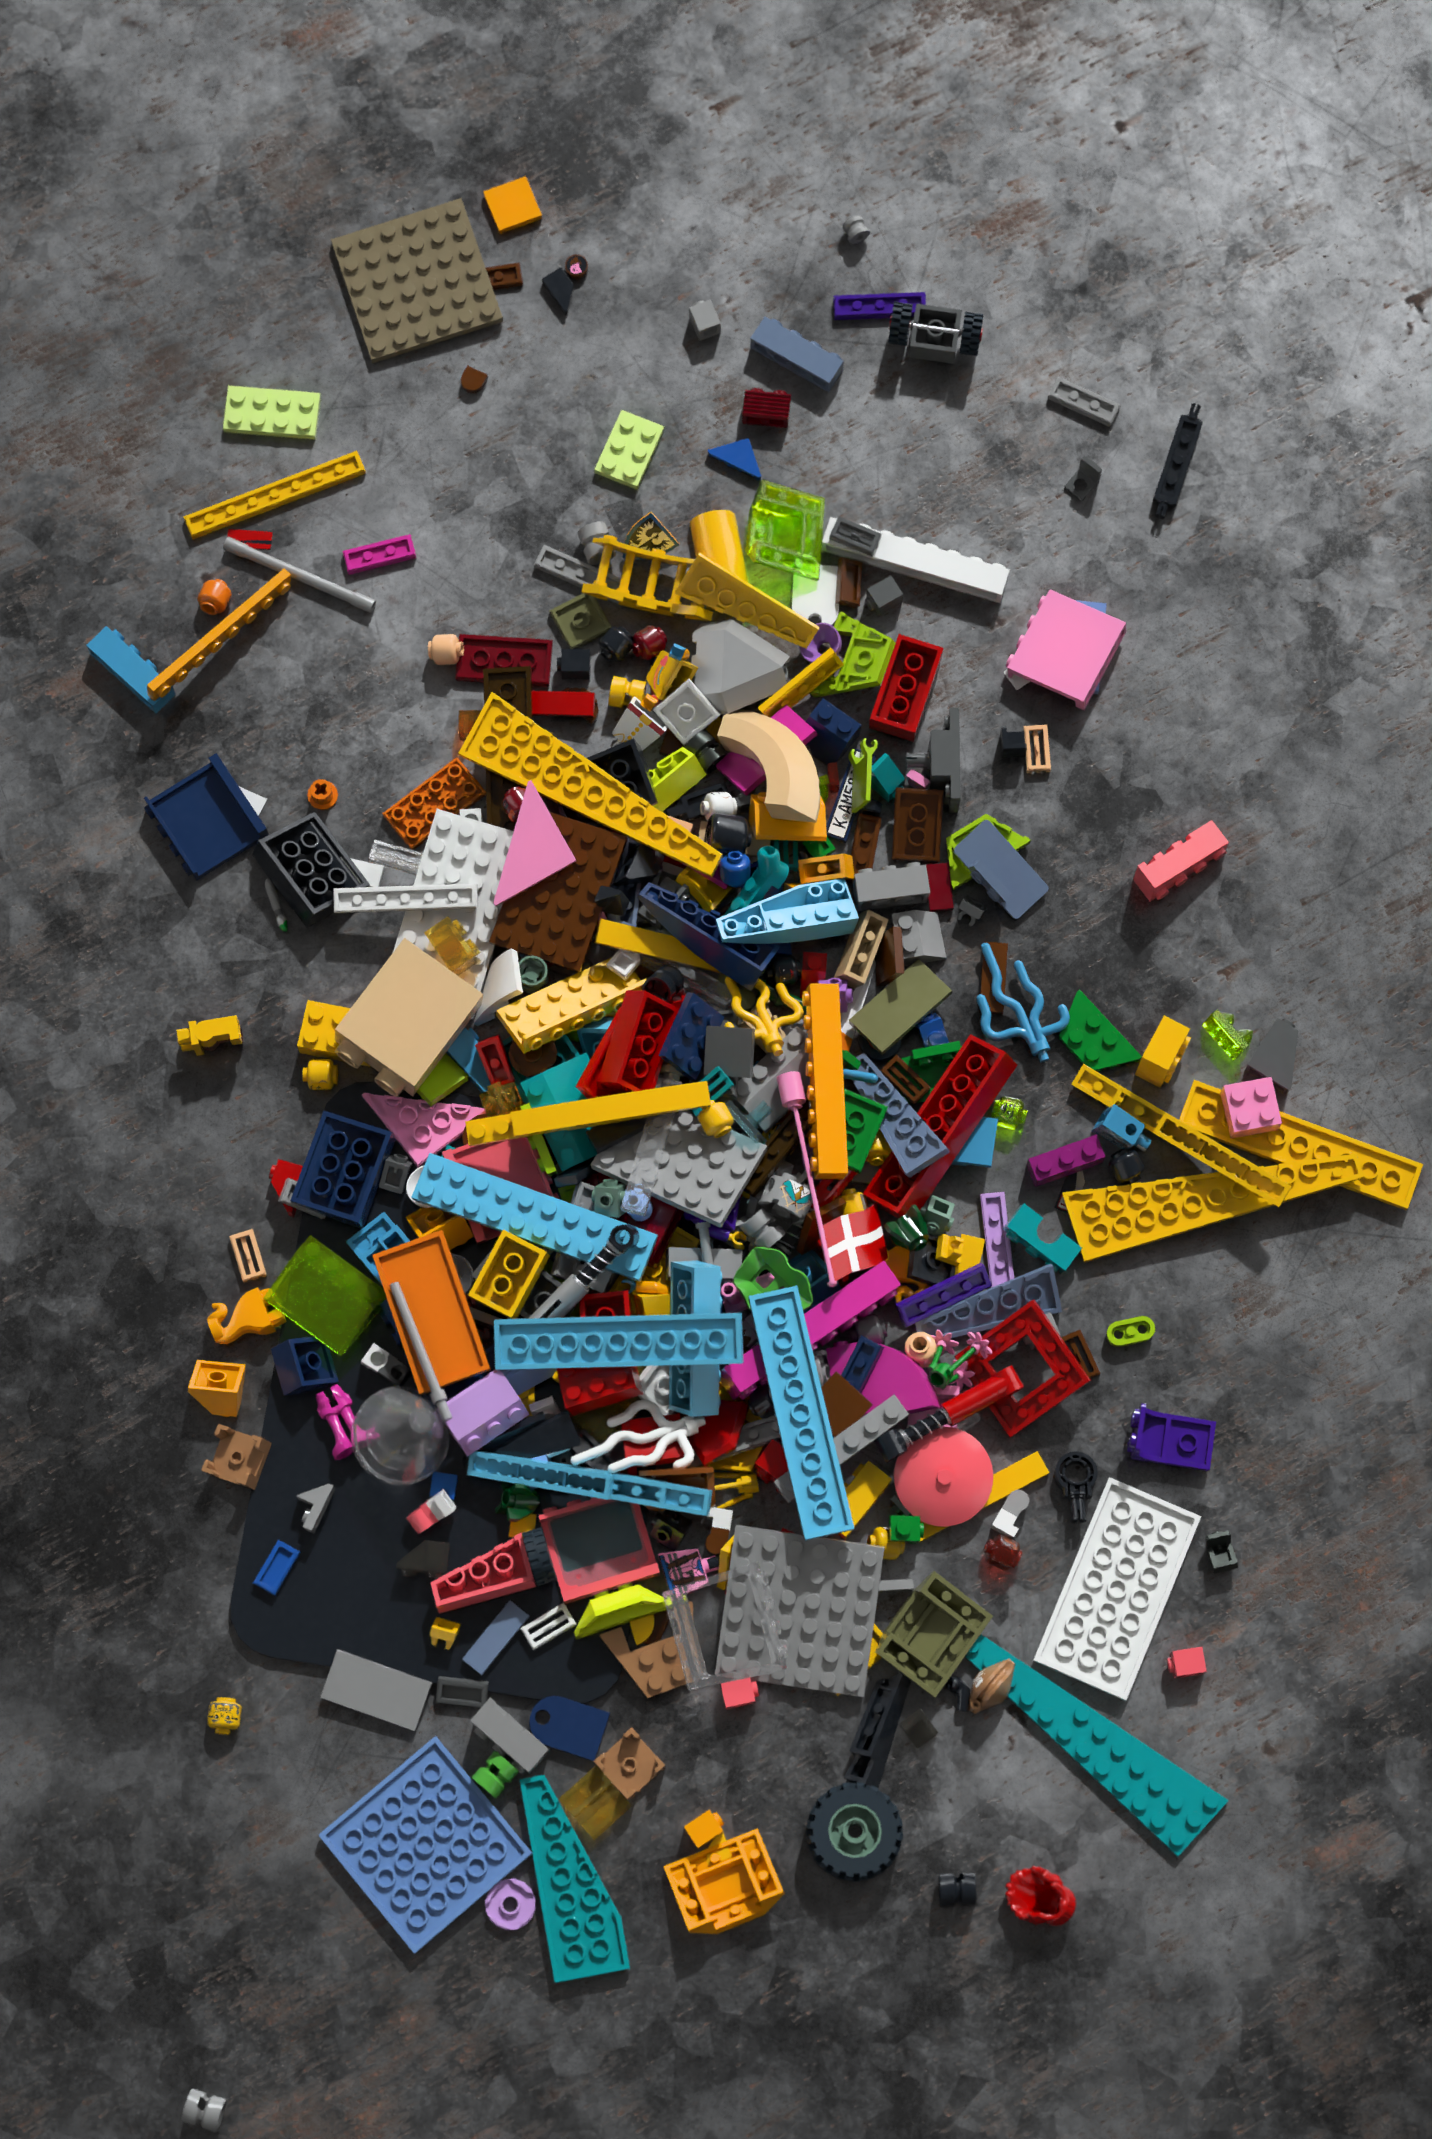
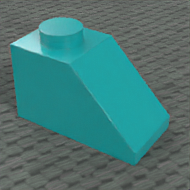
[871,753,905,802]

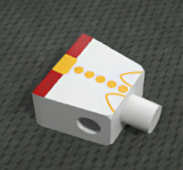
[612,696,667,751]

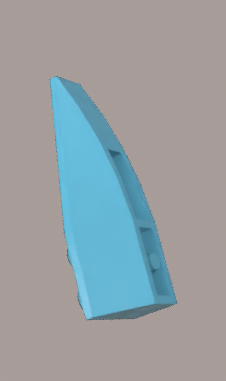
[715,878,859,944]

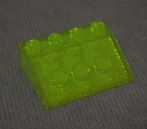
[264,1235,387,1356]

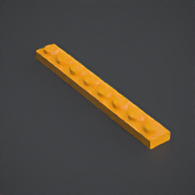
[147,568,291,701]

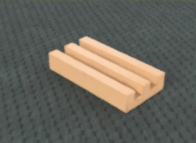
[1023,725,1051,773]
[229,1229,267,1283]

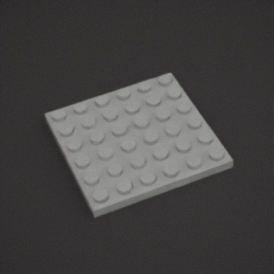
[715,1525,885,1697]

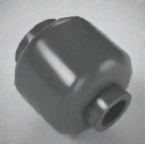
[850,1314,888,1344]

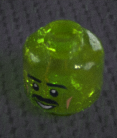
[991,1096,1028,1130]

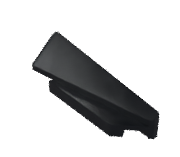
[462,1410,581,1474]
[844,1671,911,1788]

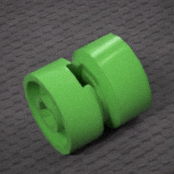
[471,1750,519,1799]

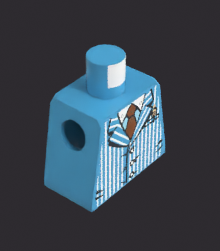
[1092,1104,1152,1152]

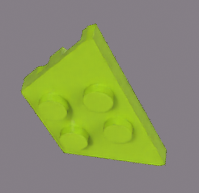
[946,814,1030,890]

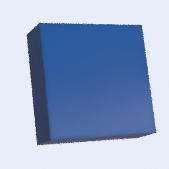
[429,1472,458,1501]

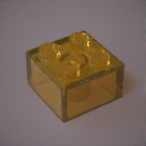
[424,916,481,976]

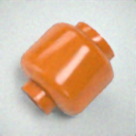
[197,579,232,615]

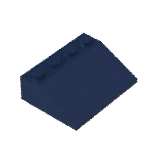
[290,1111,396,1229]

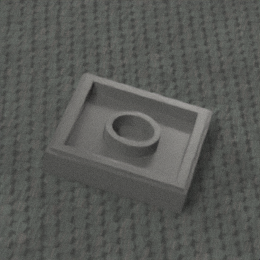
[704,1026,755,1078]

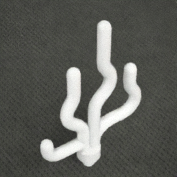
[570,1400,706,1474]

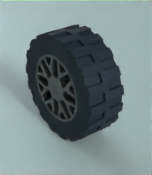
[522,1527,557,1586]

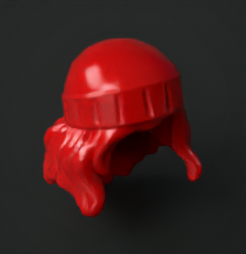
[1005,1866,1076,1926]

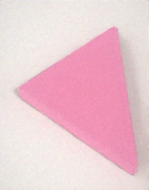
[493,780,577,906]
[362,1093,493,1168]

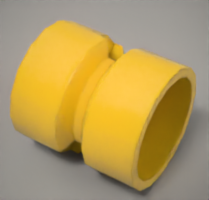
[608,676,647,708]

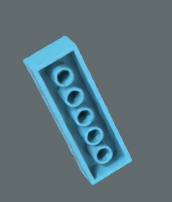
[669,1260,722,1417]

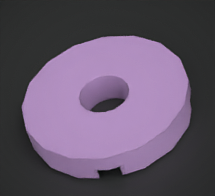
[485,1879,536,1930]

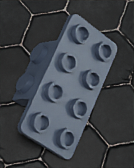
[953,820,1048,919]

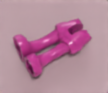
[316,1384,377,1460]

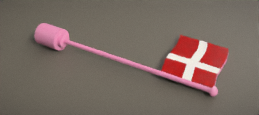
[776,1071,888,1287]

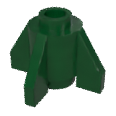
[884,1205,929,1251]
[495,1481,540,1522]

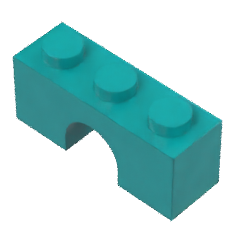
[1003,1204,1082,1274]

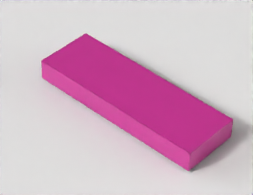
[343,534,416,575]

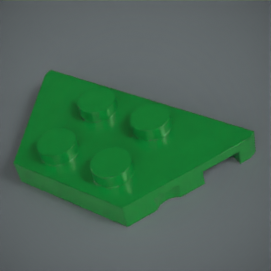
[1058,989,1142,1072]

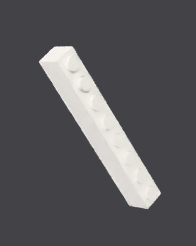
[822,517,1010,603]

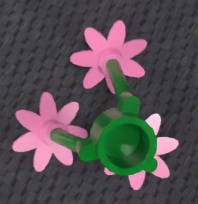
[927,1330,992,1391]

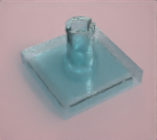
[725,1100,774,1144]

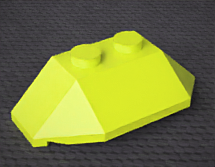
[574,1583,671,1640]

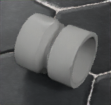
[577,522,616,565]
[740,1207,786,1248]
[181,2089,227,2132]

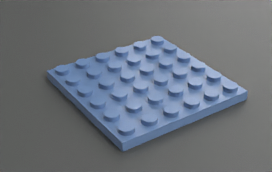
[319,1736,532,1954]

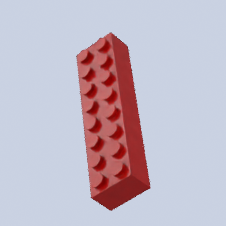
[863,1034,1017,1219]

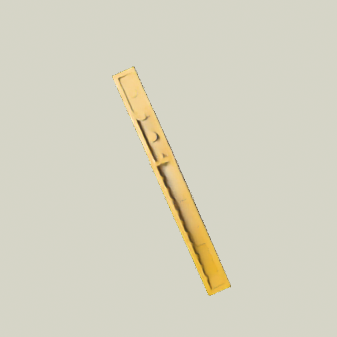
[1071,1064,1292,1207]
[465,1081,711,1146]

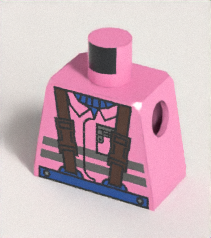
[658,1549,719,1602]

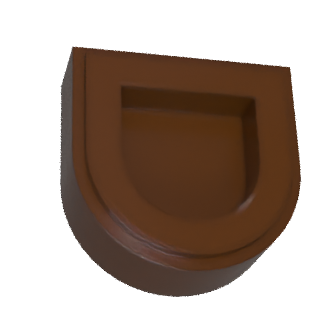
[461,365,488,393]

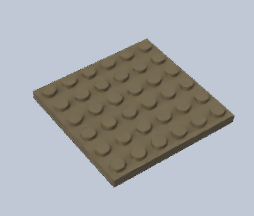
[331,198,504,364]

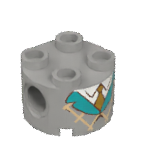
[758,1173,816,1225]

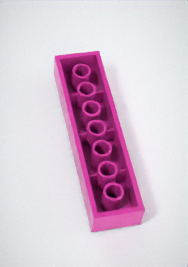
[720,1261,901,1401]

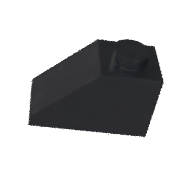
[613,843,665,887]

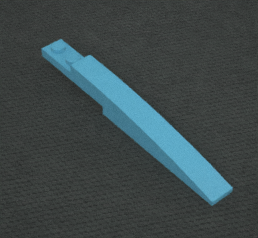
[467,1451,713,1516]

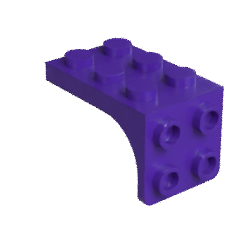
[1127,1403,1216,1471]

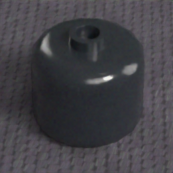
[704,813,752,856]

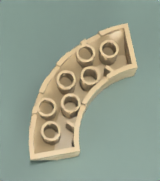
[717,709,821,823]

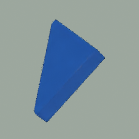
[708,438,761,480]

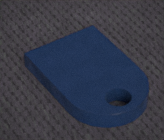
[529,1696,610,1762]

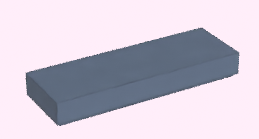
[462,1601,530,1675]

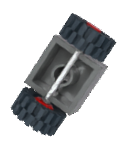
[888,302,984,364]

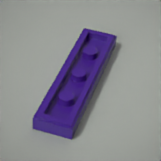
[834,292,926,320]
[895,1263,992,1327]

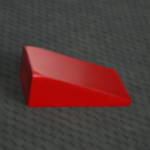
[475,1034,516,1090]

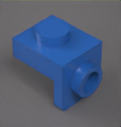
[916,1012,949,1047]

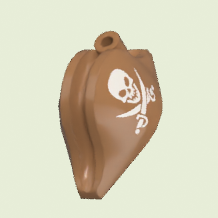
[969,1658,1015,1714]

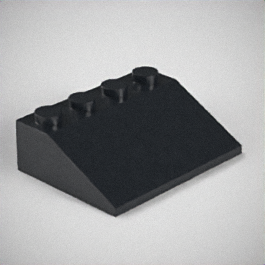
[557,738,658,828]
[252,812,370,928]

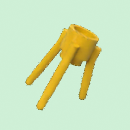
[714,1472,759,1509]

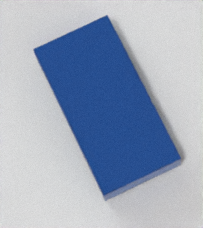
[253,1540,300,1596]

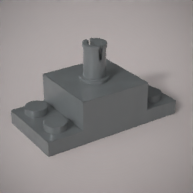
[906,708,961,813]

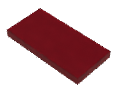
[455,634,553,687]

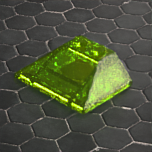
[746,479,825,581]

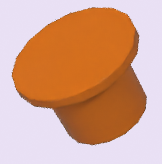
[307,779,338,810]

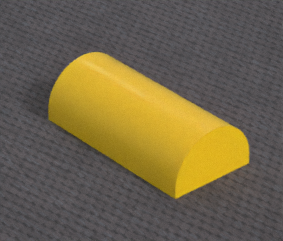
[690,510,749,611]

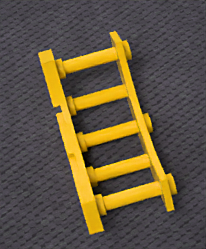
[581,535,723,621]

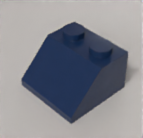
[805,698,861,770]
[271,1335,339,1396]

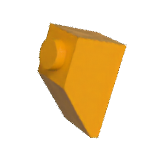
[798,853,854,884]

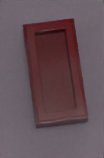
[926,863,954,912]

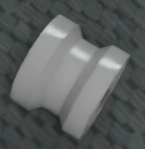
[842,216,870,244]

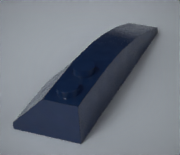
[637,882,780,991]

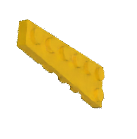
[675,553,819,649]

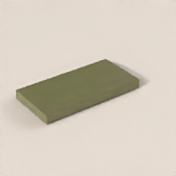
[849,959,952,1055]

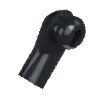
[946,1676,970,1712]

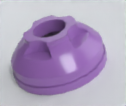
[799,623,842,663]

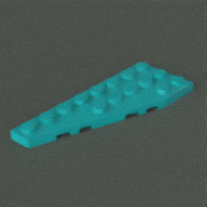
[520,1775,630,1983]

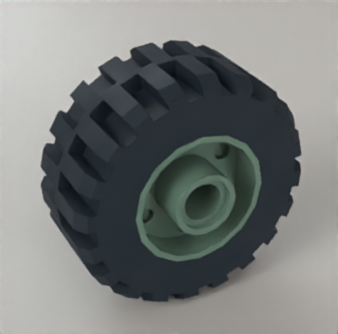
[806,1782,903,1882]

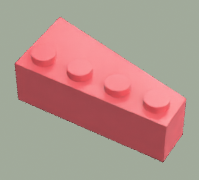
[1133,820,1229,902]
[431,1533,536,1614]

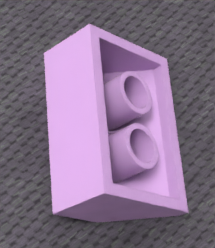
[437,1370,529,1457]

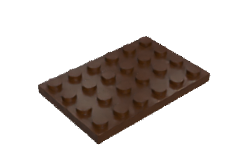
[489,812,628,973]

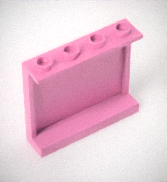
[1006,590,1126,710]

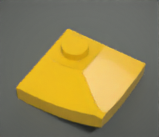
[675,867,736,912]

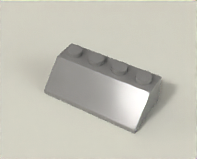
[732,1026,810,1133]

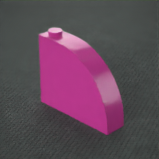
[826,1341,940,1418]

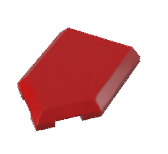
[689,1400,749,1467]

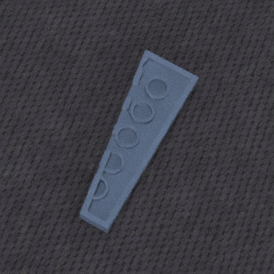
[852,1053,950,1178]
[914,1264,1062,1338]

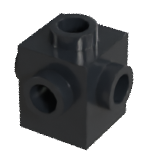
[649,1509,693,1551]

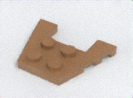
[599,1601,695,1698]

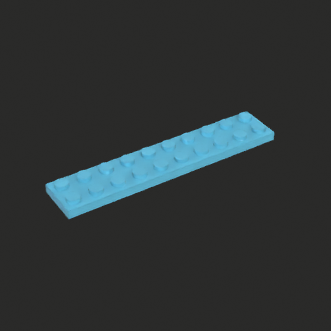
[411,1153,658,1282]
[748,1286,854,1541]
[494,1313,744,1370]

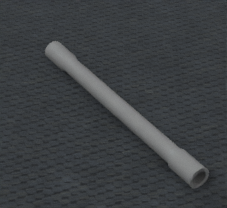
[223,537,376,613]

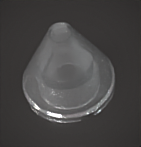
[351,1386,450,1486]

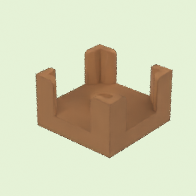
[201,1424,272,1490]
[594,1727,666,1801]

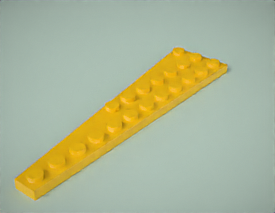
[458,692,723,877]
[1062,1154,1365,1263]

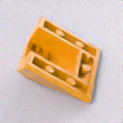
[664,1828,784,1934]

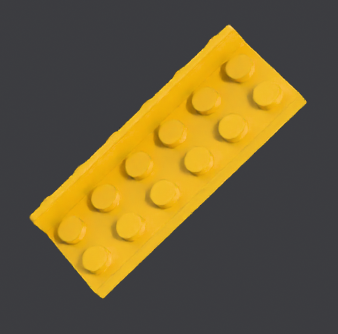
[496,957,647,1054]

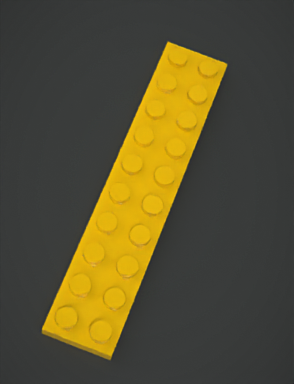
[1179,1080,1423,1210]

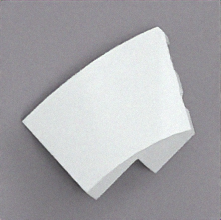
[474,948,523,1026]

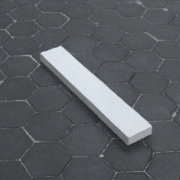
[334,883,478,913]

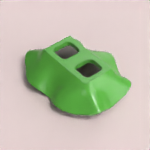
[733,1247,813,1311]

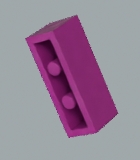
[1026,1134,1105,1187]

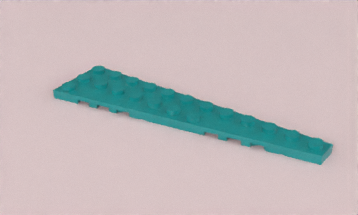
[965,1634,1229,1857]

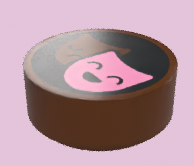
[565,255,588,279]

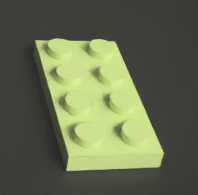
[223,386,321,439]

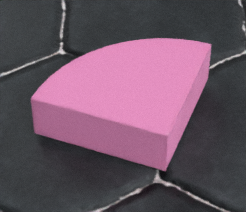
[906,769,930,789]

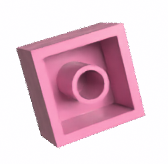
[1220,1077,1282,1139]

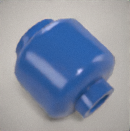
[719,851,751,887]

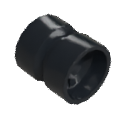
[642,965,684,1002]
[938,1873,976,1907]

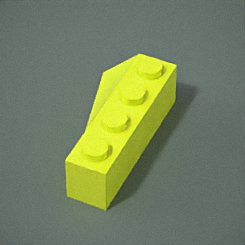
[649,747,706,812]

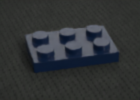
[658,992,724,1080]

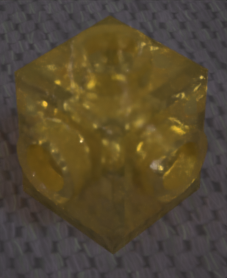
[479,1082,523,1117]

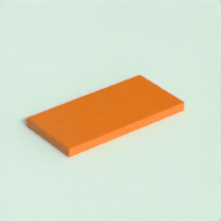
[372,1230,491,1395]

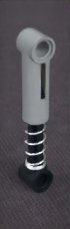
[529,1224,639,1318]

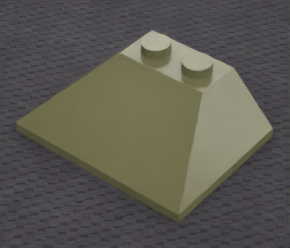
[875,1571,993,1698]

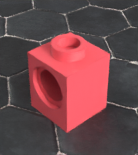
[1167,1647,1207,1679]
[721,1676,759,1710]

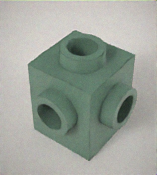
[592,1179,628,1218]
[920,1195,955,1237]

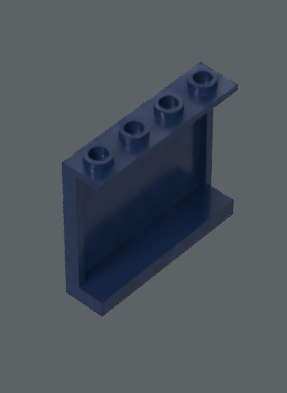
[144,753,269,880]

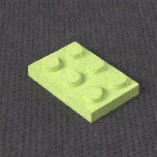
[594,410,664,489]

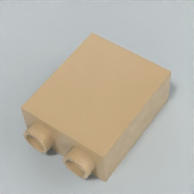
[334,938,483,1097]

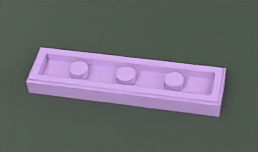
[980,1192,1014,1288]

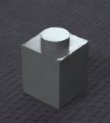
[865,576,903,616]

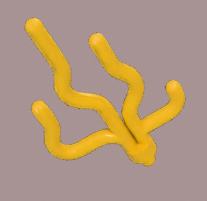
[724,976,804,1056]

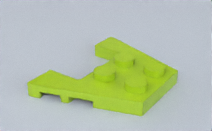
[810,611,896,698]

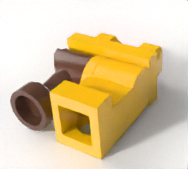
[177,1015,244,1056]

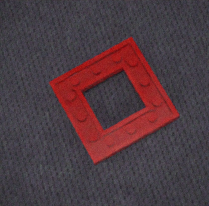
[954,1300,1091,1437]

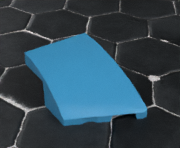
[952,1117,998,1168]
[346,1212,410,1286]

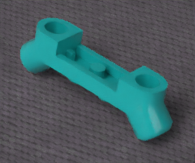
[721,846,789,917]

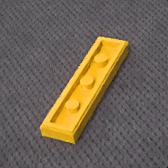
[758,647,844,718]

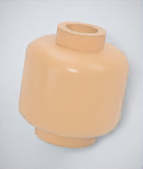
[428,634,464,665]
[904,1332,937,1368]

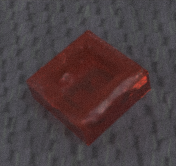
[827,762,840,793]

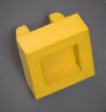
[935,1234,964,1266]
[430,1617,460,1649]

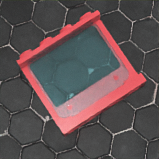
[539,1497,660,1604]

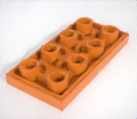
[382,757,486,851]

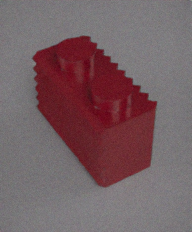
[742,388,791,428]

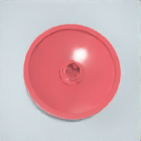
[893,1427,993,1527]

